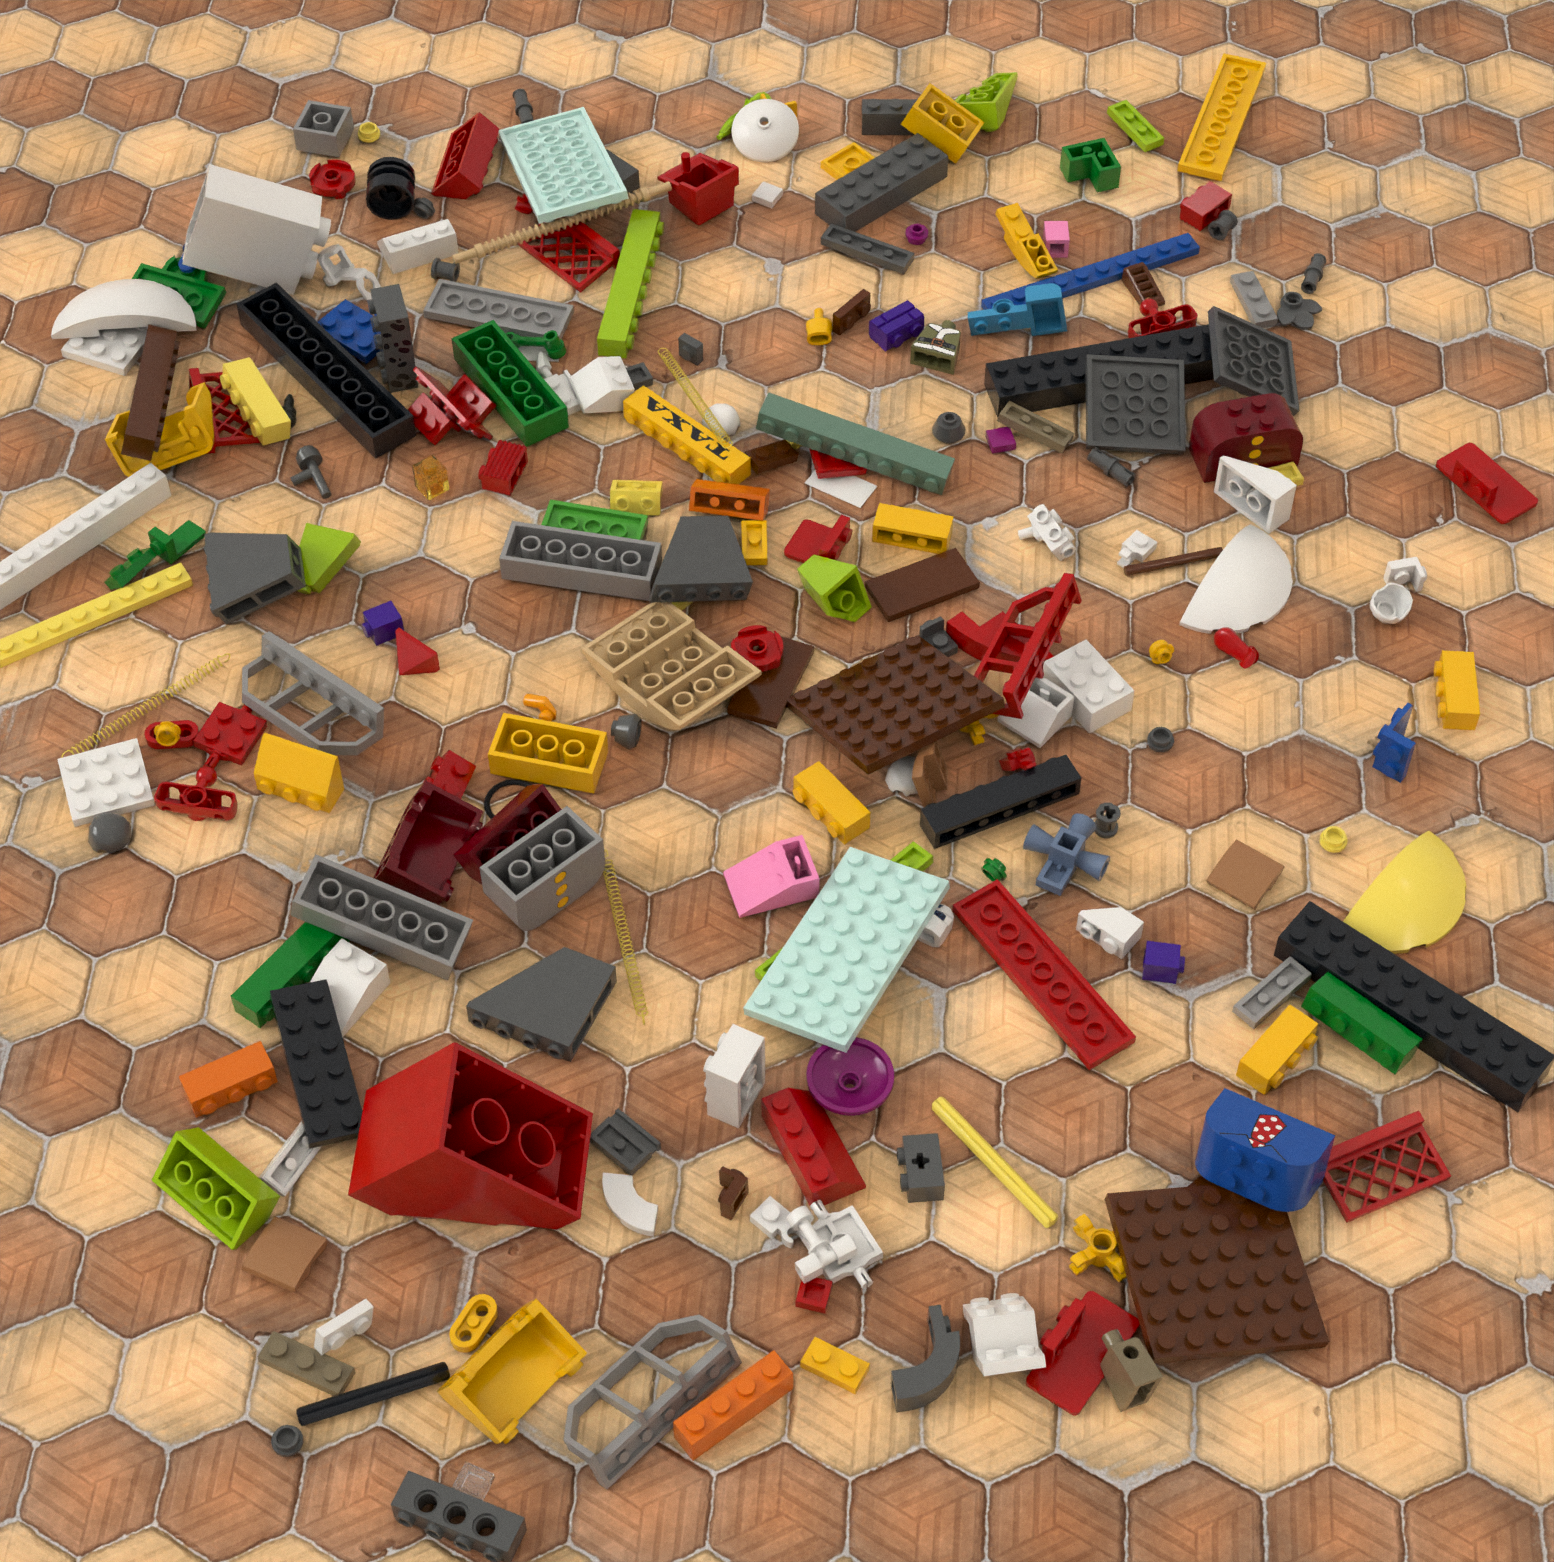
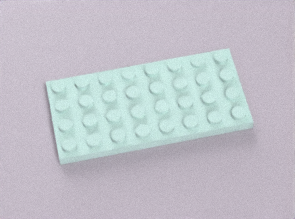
[498,107,629,224]
[743,847,950,1053]

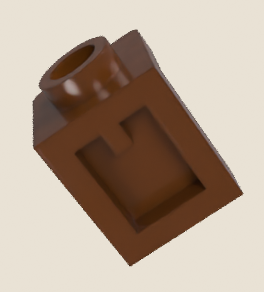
[718,1166,749,1221]

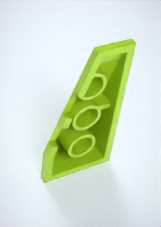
[955,72,1018,132]

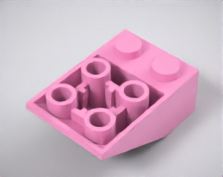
[723,835,819,918]

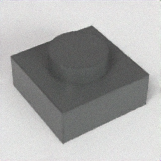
[678,333,703,366]
[626,362,653,391]

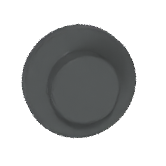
[413,198,435,219]
[1147,727,1174,752]
[271,1425,304,1457]

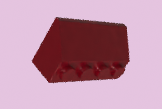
[453,784,562,885]

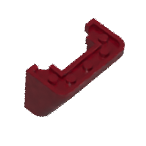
[373,780,484,905]

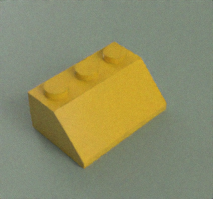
[901,83,985,164]
[253,733,344,813]

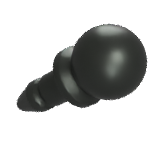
[282,394,297,429]

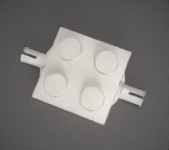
[800,1200,883,1289]

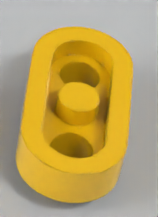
[449,1294,498,1353]

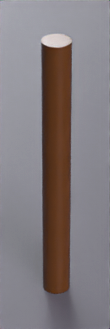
[1124,547,1223,576]

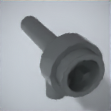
[290,445,331,499]

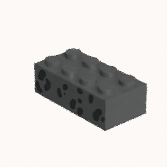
[367,284,418,393]

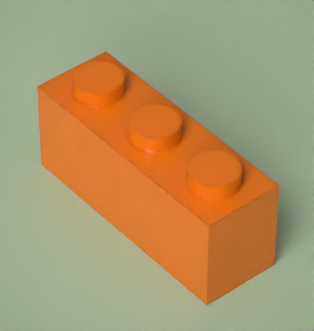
[689,479,770,521]
[179,1041,278,1118]

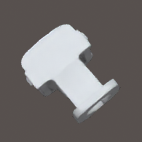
[318,244,381,301]

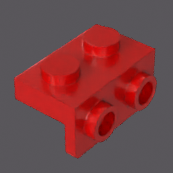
[407,392,462,445]
[421,750,476,799]

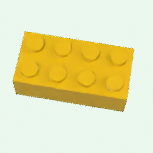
[488,713,608,794]

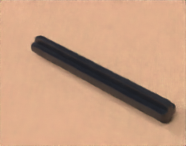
[296,1362,450,1426]

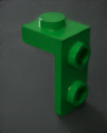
[148,520,206,564]

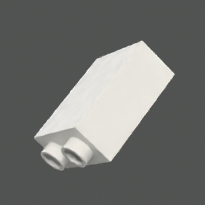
[182,164,331,295]

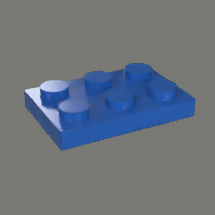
[318,299,380,364]

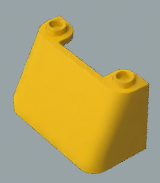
[105,382,214,477]
[437,1298,587,1444]

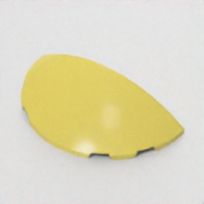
[1343,831,1466,954]

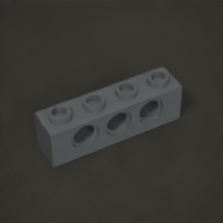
[391,1470,527,1562]

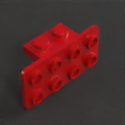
[413,366,497,440]
[1436,442,1538,524]
[1026,1291,1140,1416]

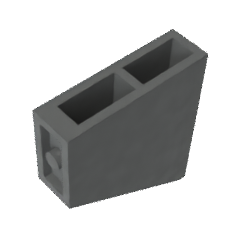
[649,516,753,603]
[204,533,306,624]
[466,947,617,1062]

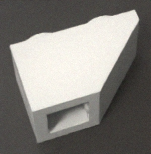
[1076,907,1144,959]

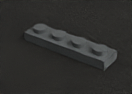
[821,223,914,274]

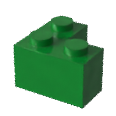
[1060,138,1121,193]

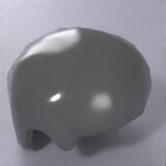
[88,813,131,854]

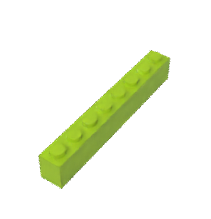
[597,209,664,359]

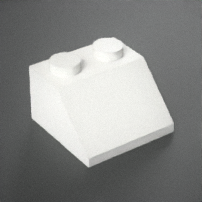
[569,356,635,413]

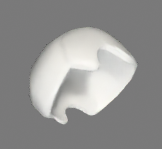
[702,403,740,438]
[1370,583,1413,624]
[885,756,918,796]

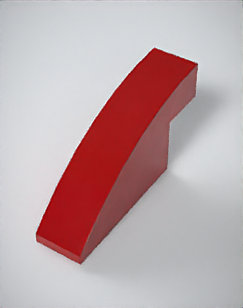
[946,611,1054,670]

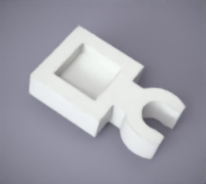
[750,1196,801,1248]

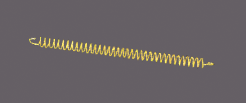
[657,348,733,449]
[62,653,230,758]
[603,849,648,1025]

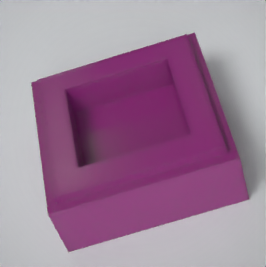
[985,427,1016,454]

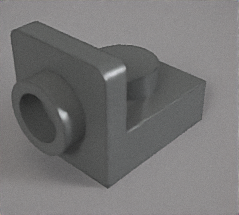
[919,616,958,657]

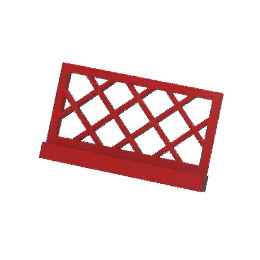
[518,218,620,293]
[189,368,261,454]
[1323,1110,1451,1223]

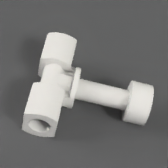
[787,1206,857,1284]

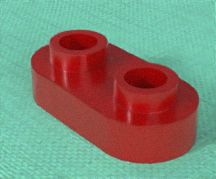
[144,720,199,749]

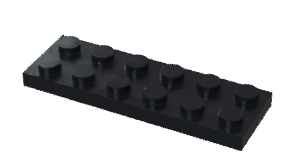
[270,979,362,1149]

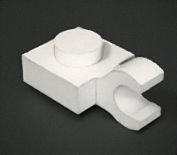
[1117,530,1157,568]

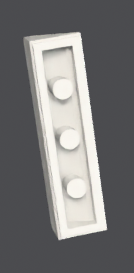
[259,1121,322,1197]

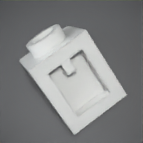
[1383,557,1427,592]

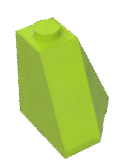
[297,523,361,594]
[797,555,872,622]

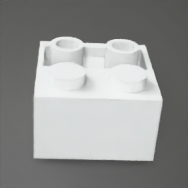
[997,677,1074,748]

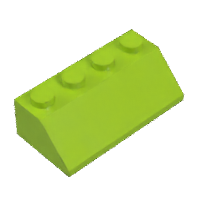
[152,1127,280,1250]

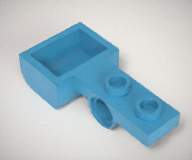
[967,283,1067,336]

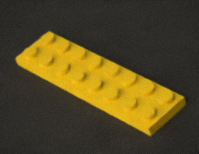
[1177,53,1266,181]

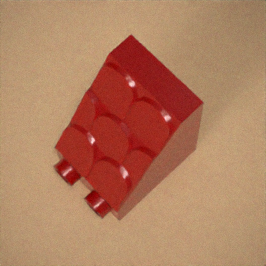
[348,1042,593,1230]

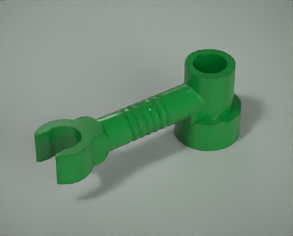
[505,330,567,359]

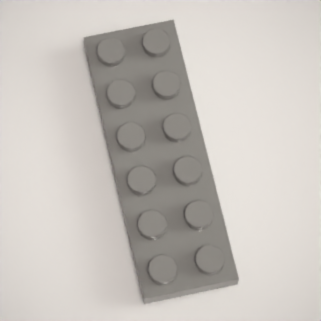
[423,279,574,340]

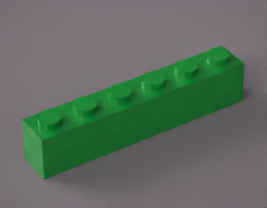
[231,922,351,1028]

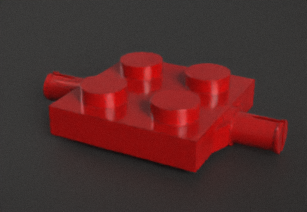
[193,702,267,769]

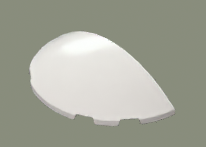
[51,279,197,339]
[1179,524,1293,634]

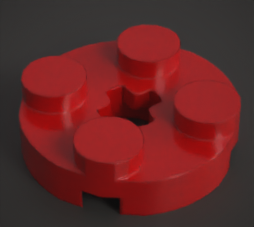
[309,159,356,199]
[731,625,783,672]

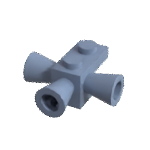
[1023,813,1110,896]

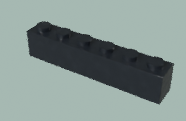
[920,755,1082,849]

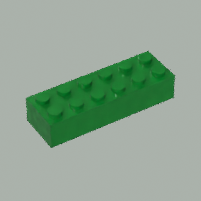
[451,320,569,447]

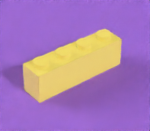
[220,357,291,446]

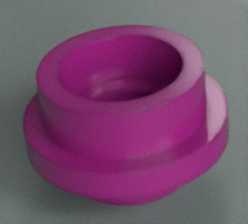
[905,224,929,245]

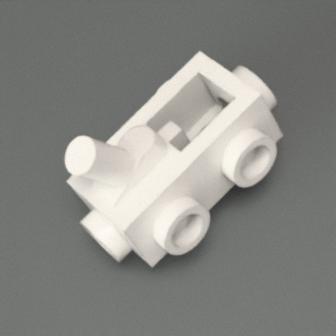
[1018,504,1077,561]

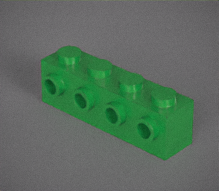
[1301,972,1422,1074]

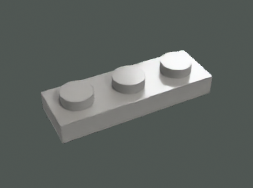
[1230,271,1278,328]
[1232,956,1312,1029]

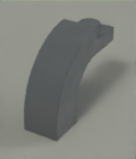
[890,1305,960,1413]

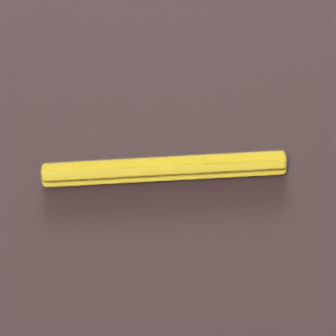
[932,1097,1058,1228]

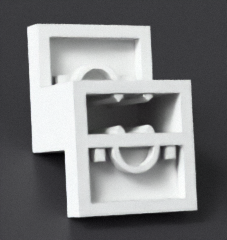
[963,1293,1046,1376]

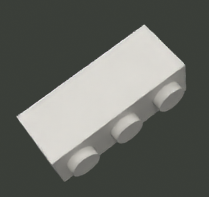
[377,219,458,274]

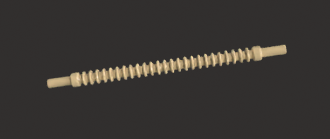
[452,181,672,264]

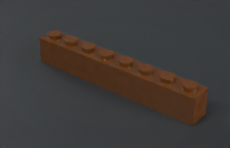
[121,324,180,461]

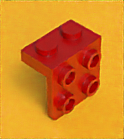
[784,514,853,563]

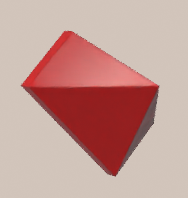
[395,628,440,676]

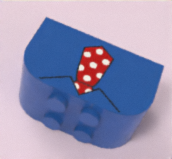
[1195,1088,1335,1212]

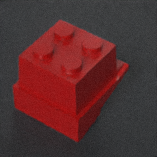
[657,152,739,226]

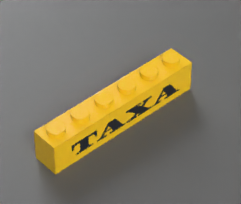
[623,385,751,485]

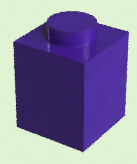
[361,601,404,646]
[1142,941,1185,984]

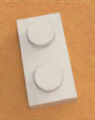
[314,1299,374,1356]

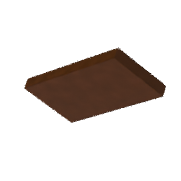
[865,548,980,622]
[727,636,814,729]

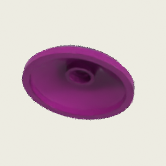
[806,1037,894,1116]

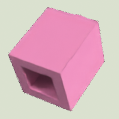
[1043,221,1070,258]

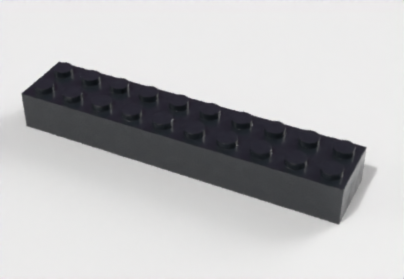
[236,282,416,459]
[984,324,1214,418]
[1274,901,1554,1112]

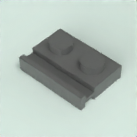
[590,1108,661,1175]

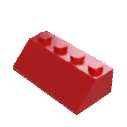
[431,112,499,200]
[761,1087,866,1211]

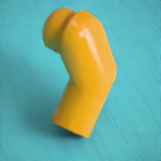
[523,694,557,722]

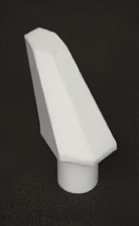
[536,351,553,379]

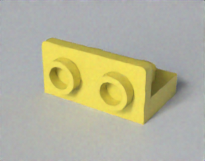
[610,480,663,516]

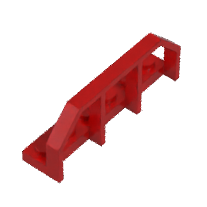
[974,573,1082,719]

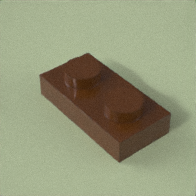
[832,289,871,336]
[744,439,799,474]

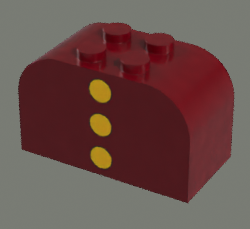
[1188,393,1303,483]

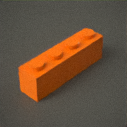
[673,1350,793,1461]

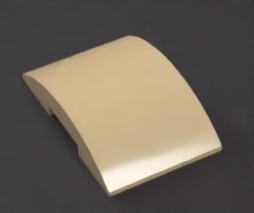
[581,602,762,730]

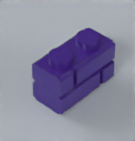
[869,300,925,352]

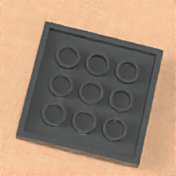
[1208,306,1300,416]
[1085,354,1186,454]

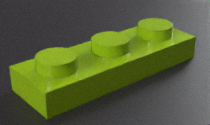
[1107,100,1164,152]

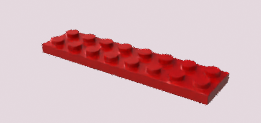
[952,879,1136,1070]

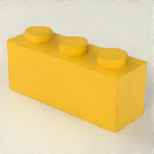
[872,503,954,554]
[1434,650,1480,730]
[793,761,871,845]
[1236,1004,1319,1095]

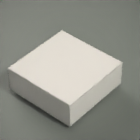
[752,181,783,208]

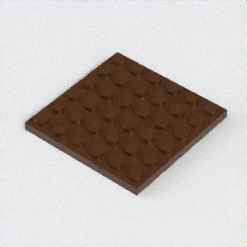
[786,635,1005,775]
[1104,1184,1329,1364]

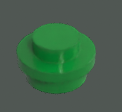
[981,858,1007,882]

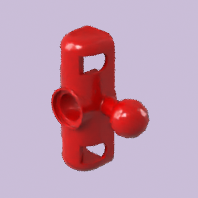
[1128,298,1198,338]
[154,766,238,821]

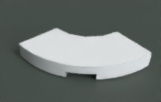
[602,1172,658,1237]

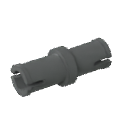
[512,89,534,124]
[1301,253,1326,294]
[1087,447,1136,487]

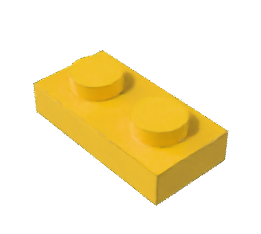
[741,520,768,565]
[800,1337,870,1394]

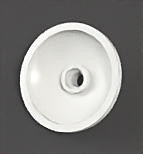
[732,99,799,163]

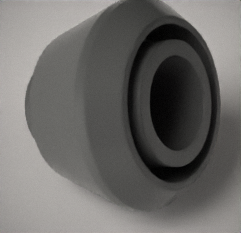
[932,412,966,444]
[611,713,642,750]

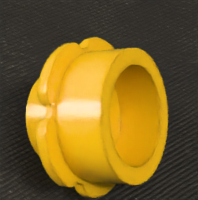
[1149,640,1174,664]
[154,721,181,746]

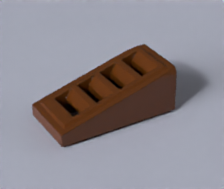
[1122,262,1165,306]

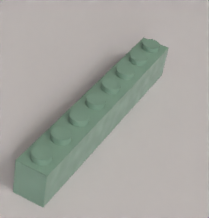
[756,393,955,495]

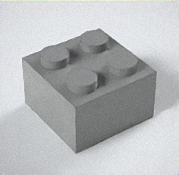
[293,100,354,157]

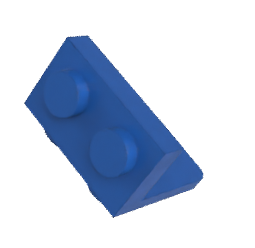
[1373,703,1416,783]

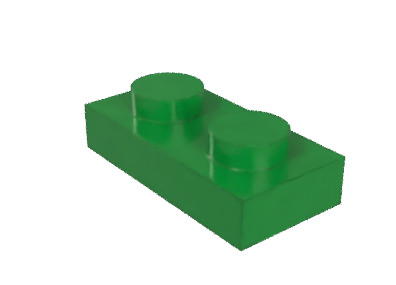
[104,548,157,590]

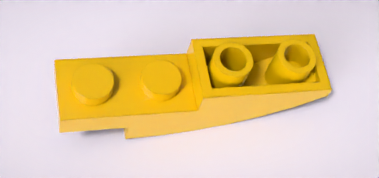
[995,203,1058,279]

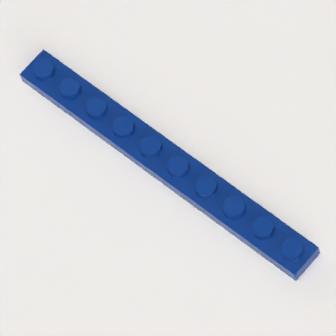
[981,233,1200,310]

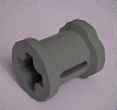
[1208,210,1238,240]
[431,257,460,282]
[1095,803,1121,838]

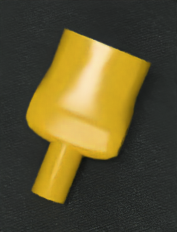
[806,308,833,345]

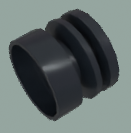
[366,157,416,220]

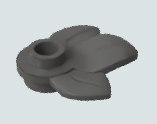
[1277,292,1322,329]

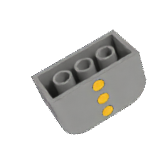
[480,806,605,931]

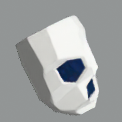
[918,904,954,947]

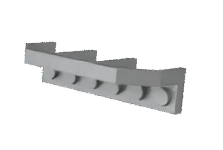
[242,631,384,755]
[564,1315,742,1489]

